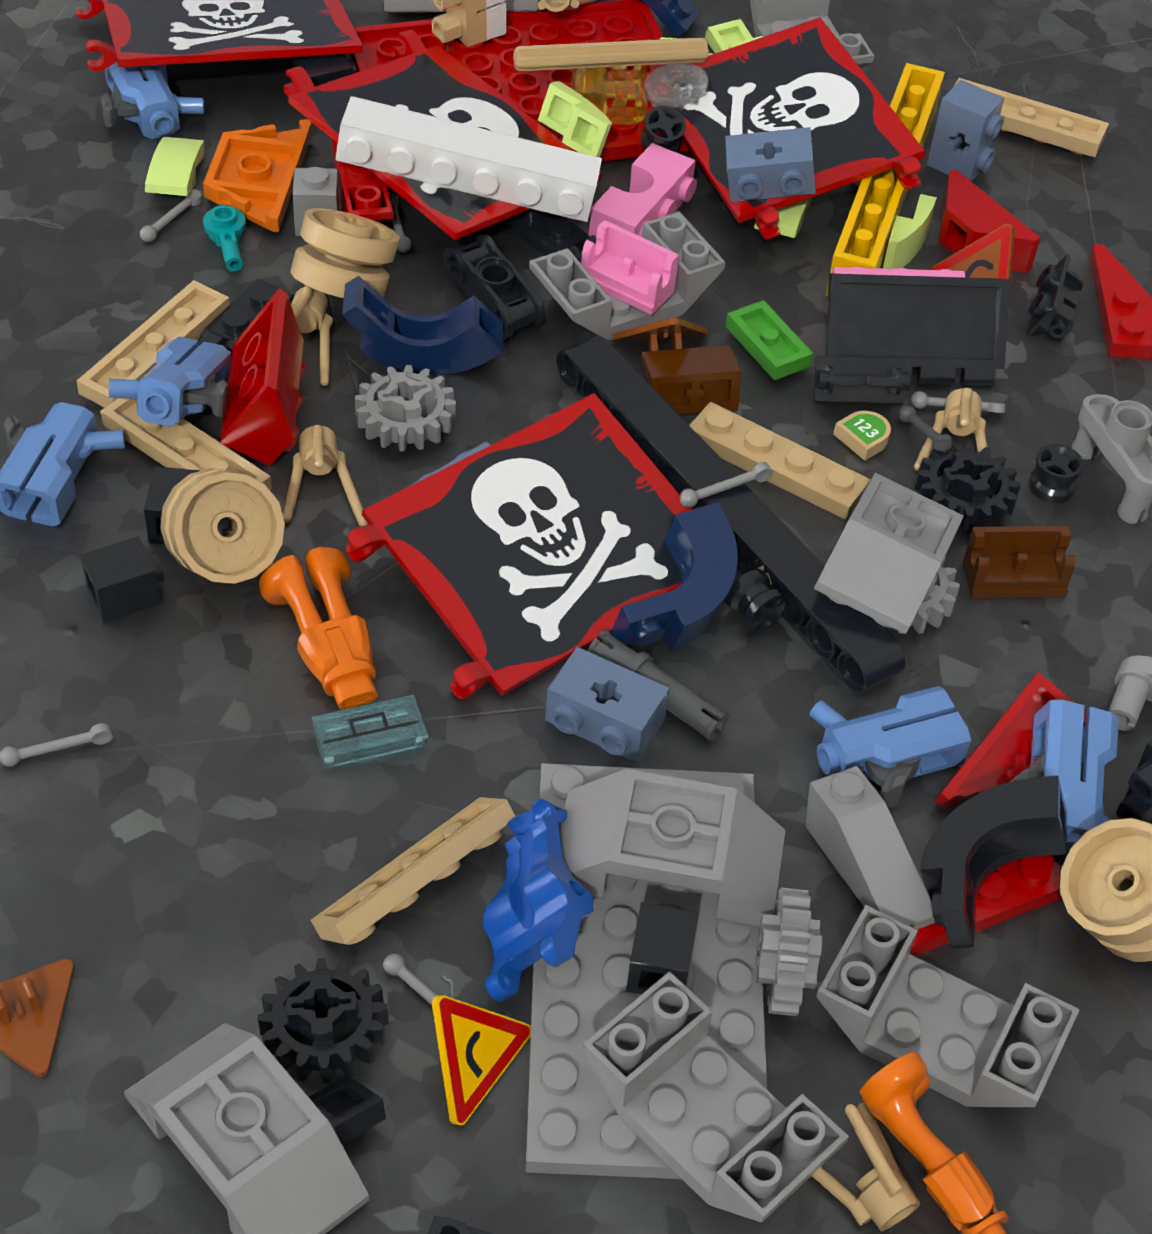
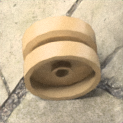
[290,208,400,298]
[160,468,285,584]
[1060,818,1152,962]

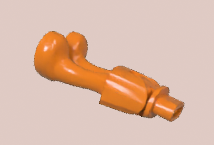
[259,547,378,710]
[859,1051,1010,1234]

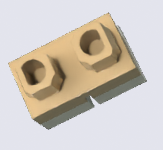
[432,0,506,47]

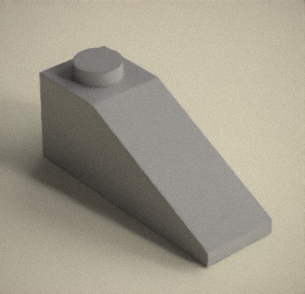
[805,766,935,930]

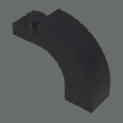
[920,776,1067,948]

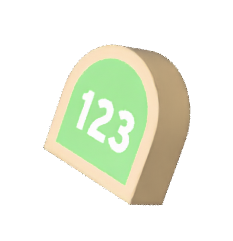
[833,411,891,461]

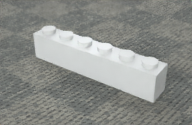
[335,96,602,222]

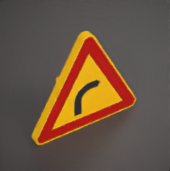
[432,995,531,1126]

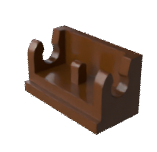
[641,345,741,414]
[962,526,1075,599]

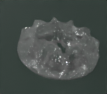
[644,63,708,110]

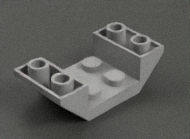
[750,0,874,68]
[529,211,725,341]
[814,473,963,634]
[559,768,785,927]
[816,905,1080,1108]
[582,971,849,1223]
[124,1023,369,1234]

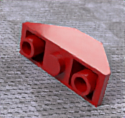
[331,139,393,225]
[938,169,1041,273]

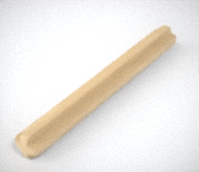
[513,38,709,71]

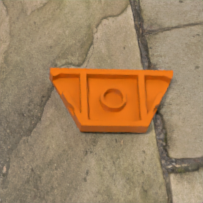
[203,119,313,232]

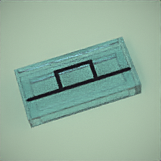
[311,694,428,769]

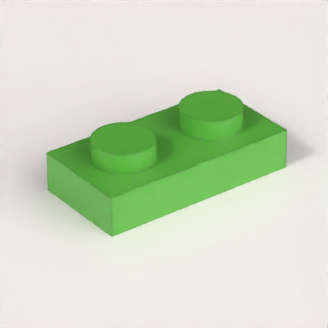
[725,300,813,380]

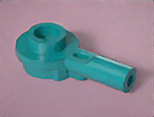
[203,205,246,271]

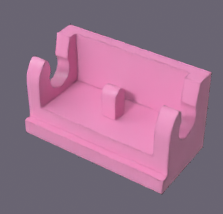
[581,220,679,315]

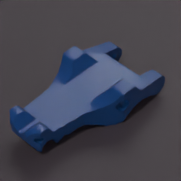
[483,798,594,1002]

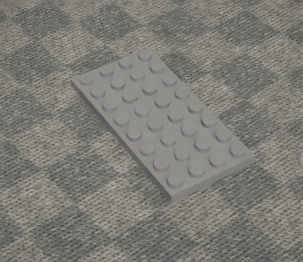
[525,763,767,1179]

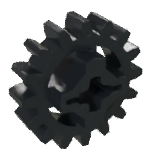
[914,442,1021,531]
[258,958,389,1083]

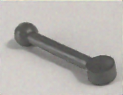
[898,405,952,451]

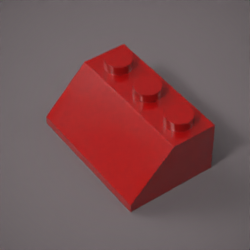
[220,289,305,466]

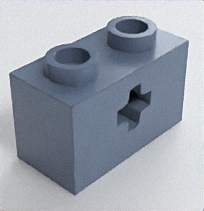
[927,80,1004,182]
[725,127,816,202]
[545,647,670,763]

